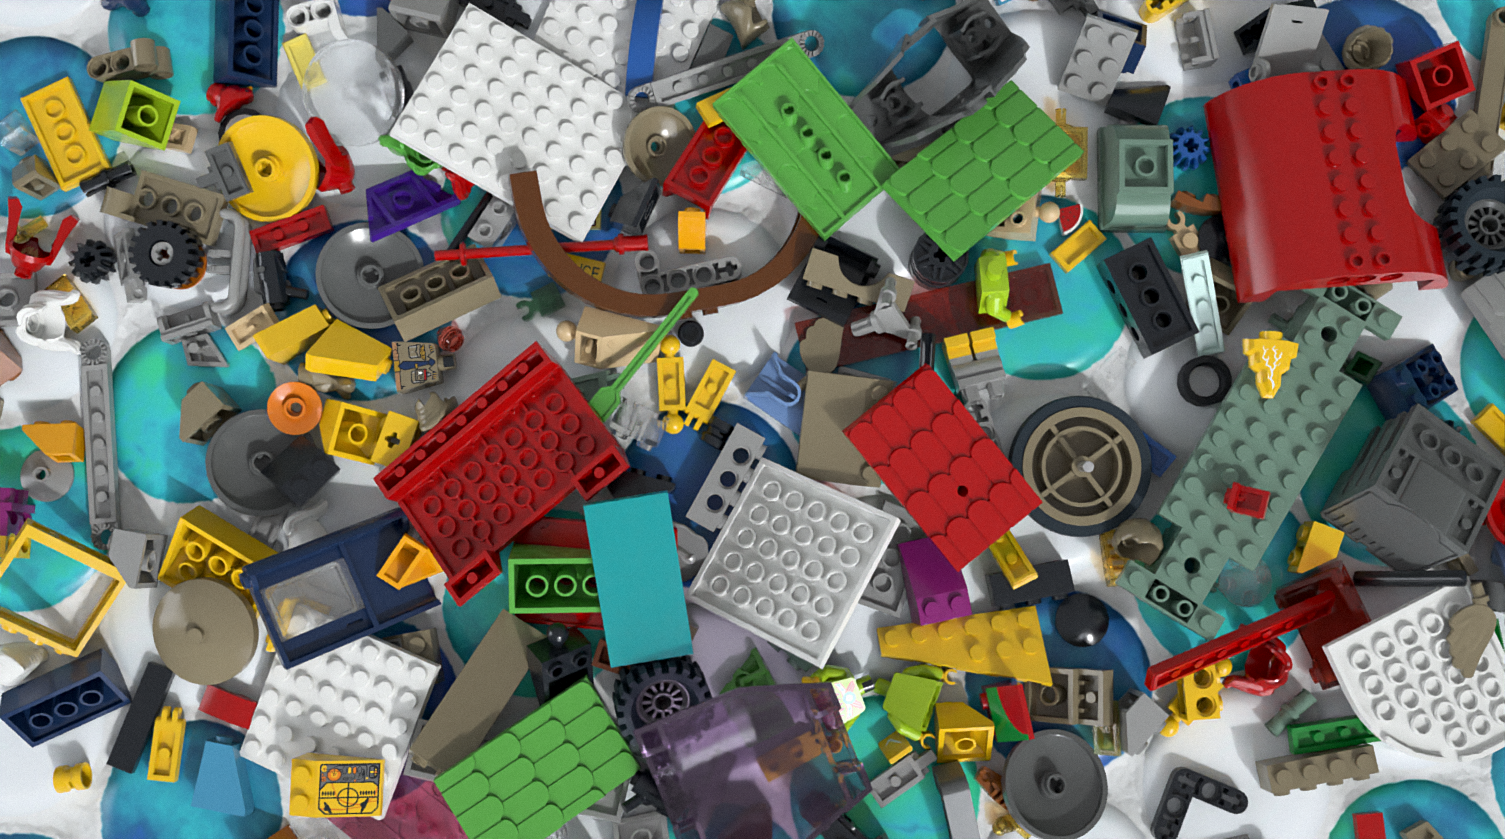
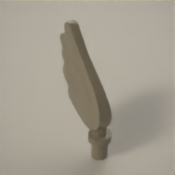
[796,318,844,392]
[1446,582,1497,678]

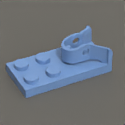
[743,352,805,437]

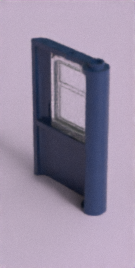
[239,507,441,670]

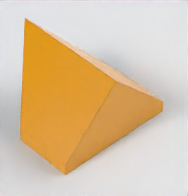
[376,533,444,590]

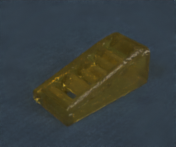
[1099,529,1129,587]

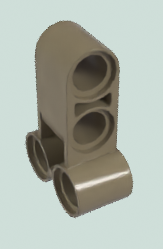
[87,38,174,83]

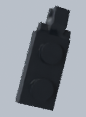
[459,0,532,30]

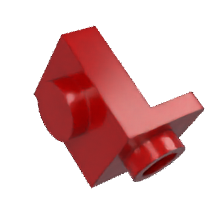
[1414,104,1458,144]
[1224,482,1271,520]

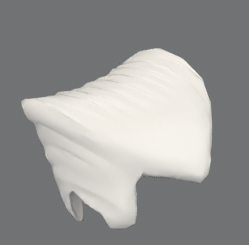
[0,642,49,687]

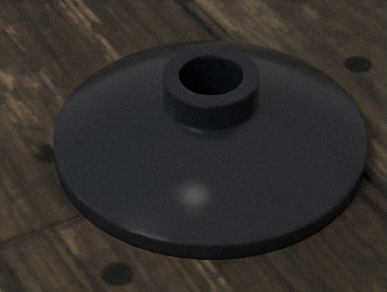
[1197,215,1231,266]

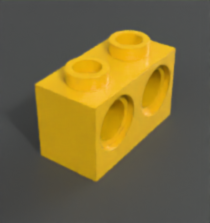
[1176,664,1223,721]

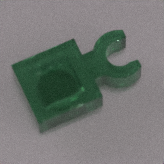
[516,281,566,322]

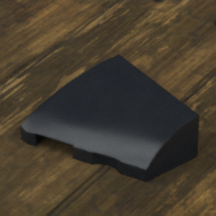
[1104,85,1171,125]

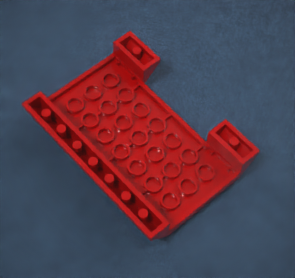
[373,341,630,607]

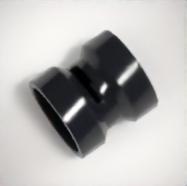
[699,415,734,451]

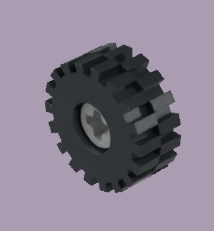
[128,220,205,289]

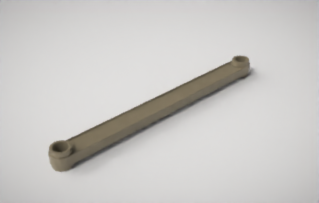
[1448,6,1505,282]

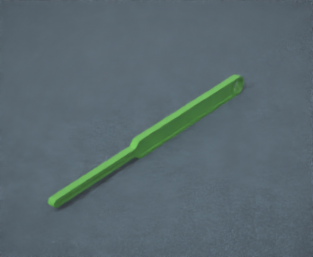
[589,287,699,423]

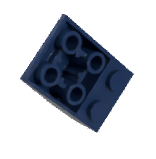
[1366,343,1459,421]

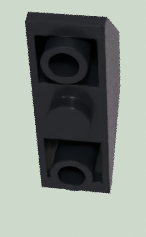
[607,467,677,499]

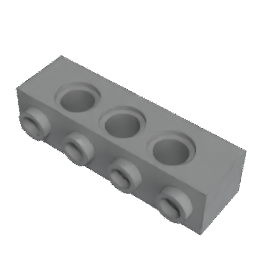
[468,196,517,248]
[685,423,767,532]

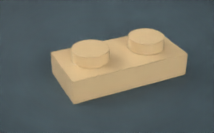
[225,303,280,351]

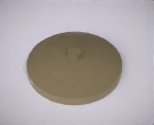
[153,577,259,685]

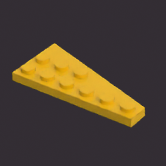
[877,606,1053,687]

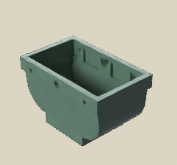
[1097,124,1174,233]

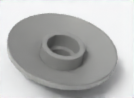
[20,450,75,502]

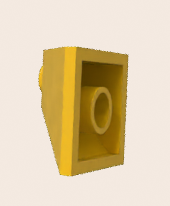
[319,399,388,465]
[934,702,995,763]

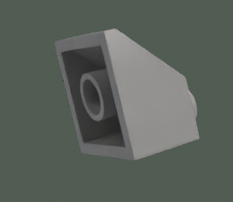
[108,529,168,589]

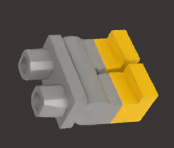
[942,327,1006,406]

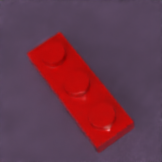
[249,205,335,254]

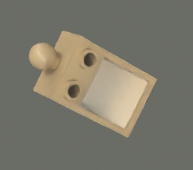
[986,190,1060,241]
[556,306,661,369]

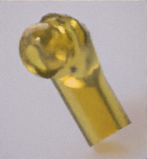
[14,216,49,243]
[992,814,1031,839]

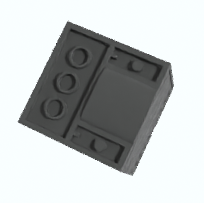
[1320,403,1505,571]

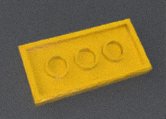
[20,76,112,192]

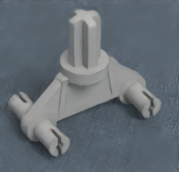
[851,277,922,350]

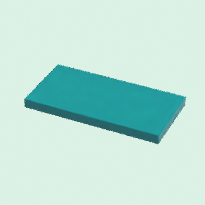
[583,490,694,668]

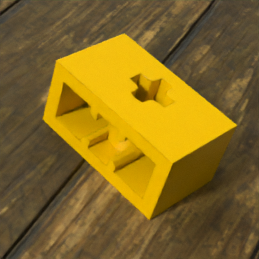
[370,411,422,466]

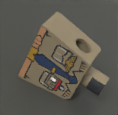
[392,341,457,395]

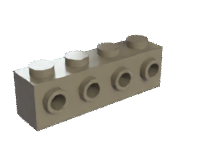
[1255,743,1379,796]

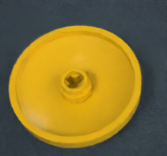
[218,115,319,222]

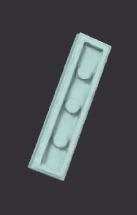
[1179,250,1225,357]

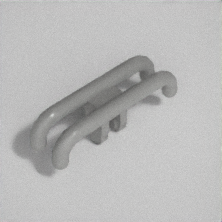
[206,208,252,316]

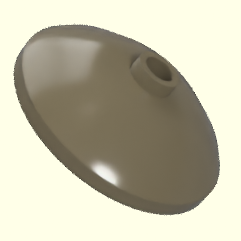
[623,106,695,186]

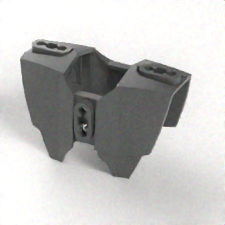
[849,0,1030,148]

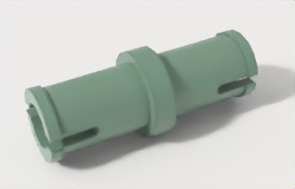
[1264,688,1317,737]

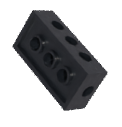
[1096,237,1200,359]

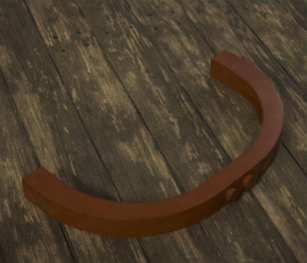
[508,170,819,320]

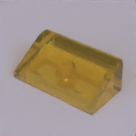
[1093,700,1122,756]

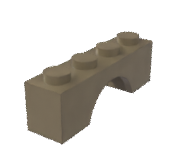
[803,248,915,312]

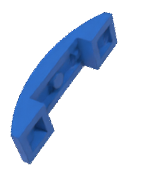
[625,0,664,99]

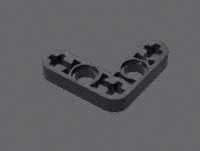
[1150,767,1248,839]

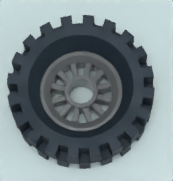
[1433,175,1505,277]
[612,655,713,754]

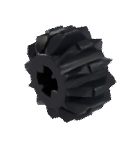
[68,239,117,285]

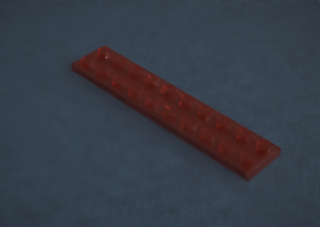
[794,263,1063,373]

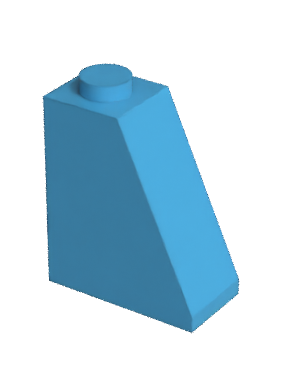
[191,734,255,817]

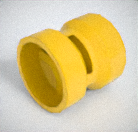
[53,762,92,794]

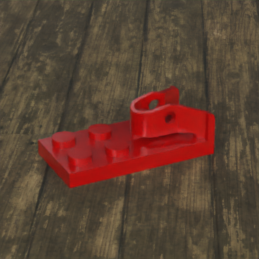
[662,121,748,220]

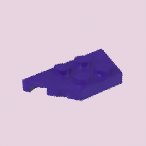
[366,170,461,243]

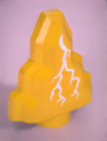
[1242,331,1299,399]

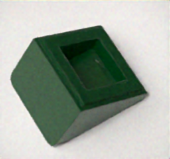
[1344,351,1383,385]

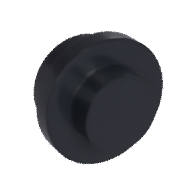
[678,321,704,347]

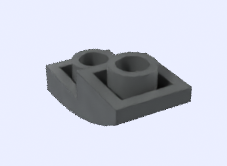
[690,23,734,69]

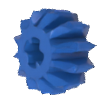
[1169,125,1211,172]

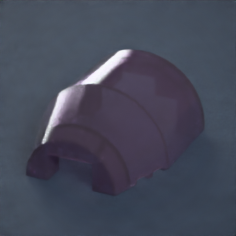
[633,682,873,839]

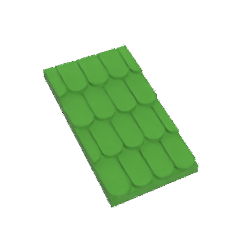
[712,38,900,241]
[882,80,1084,262]
[434,675,641,839]

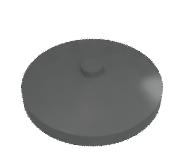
[315,222,424,329]
[205,409,316,517]
[1001,729,1108,839]

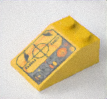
[289,753,385,818]

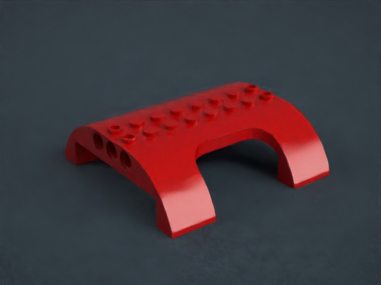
[1203,69,1449,303]

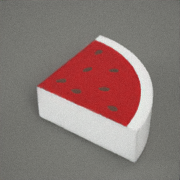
[1057,203,1083,236]

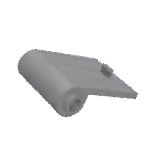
[1249,3,1329,82]

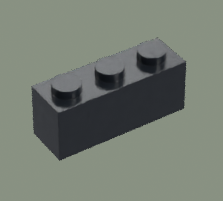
[985,559,1075,611]

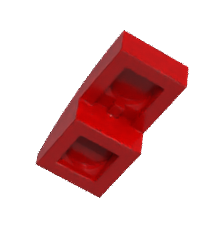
[198,684,258,730]

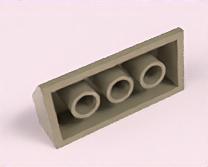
[378,243,501,342]

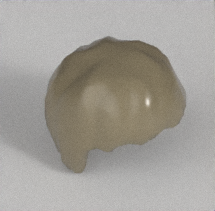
[1341,25,1393,70]
[1112,518,1164,566]

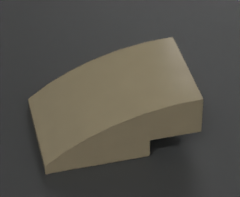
[1024,666,1113,727]

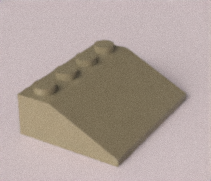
[796,370,893,488]

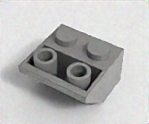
[1113,688,1169,757]

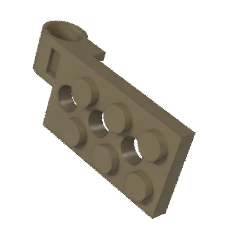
[100,170,229,247]

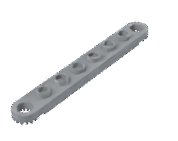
[627,30,824,113]
[80,339,122,550]

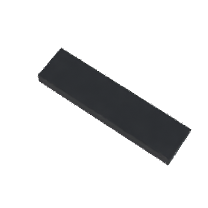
[106,661,176,774]

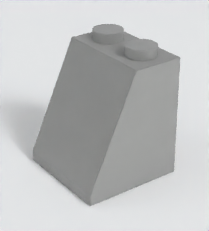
[388,0,460,39]

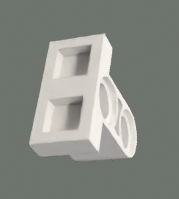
[285,0,348,42]

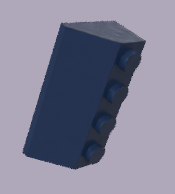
[213,0,279,88]
[0,648,132,748]

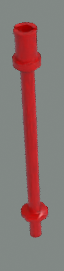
[434,234,649,266]

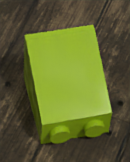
[88,80,181,151]

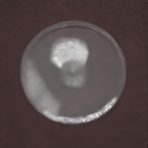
[302,39,405,146]

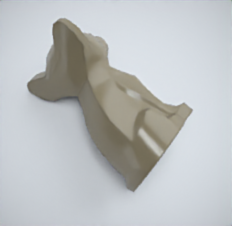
[298,362,356,400]

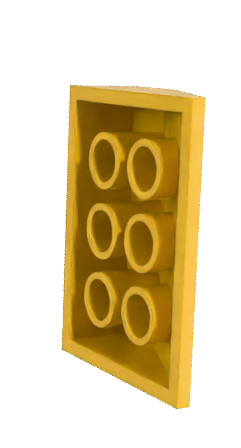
[157,505,278,619]

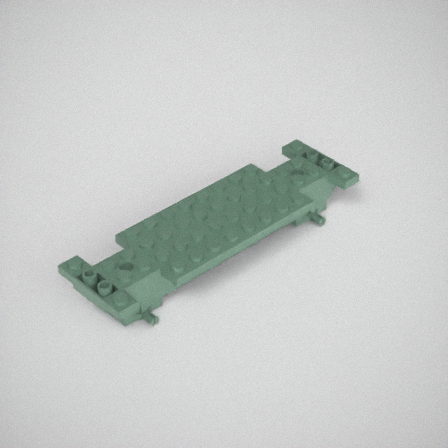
[1115,286,1403,641]

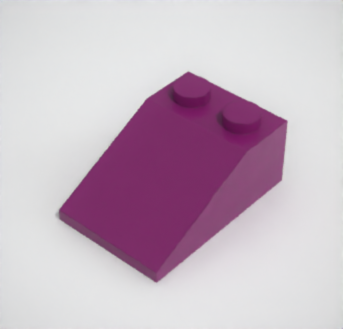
[897,537,972,626]

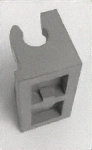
[1174,8,1219,71]
[157,301,222,345]

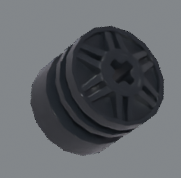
[908,233,969,291]

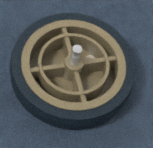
[1008,396,1152,537]

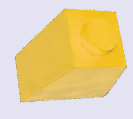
[253,304,335,365]
[305,319,393,381]

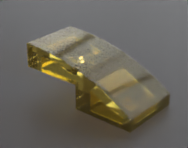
[44,274,99,334]

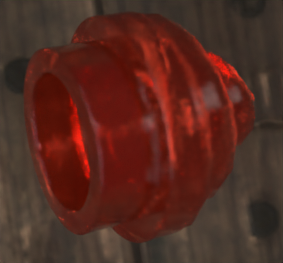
[437,326,464,352]

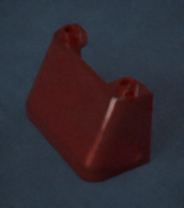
[1274,560,1372,690]

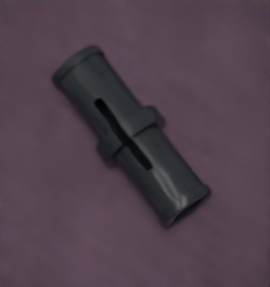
[79,160,137,197]

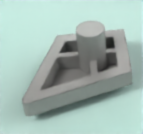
[181,333,230,368]

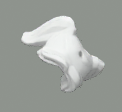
[16,289,83,354]
[283,499,328,568]

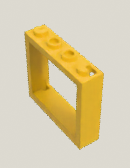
[0,518,126,658]

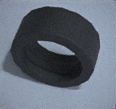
[1177,355,1232,407]

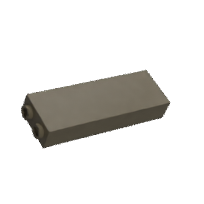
[409,609,547,776]

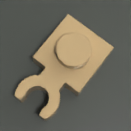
[1166,211,1200,258]

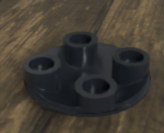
[1054,593,1109,647]

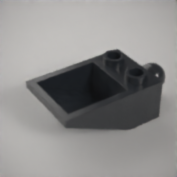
[526,622,594,706]

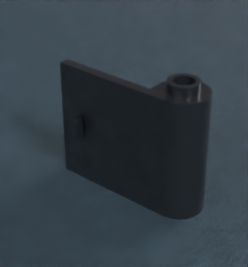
[787,235,881,327]

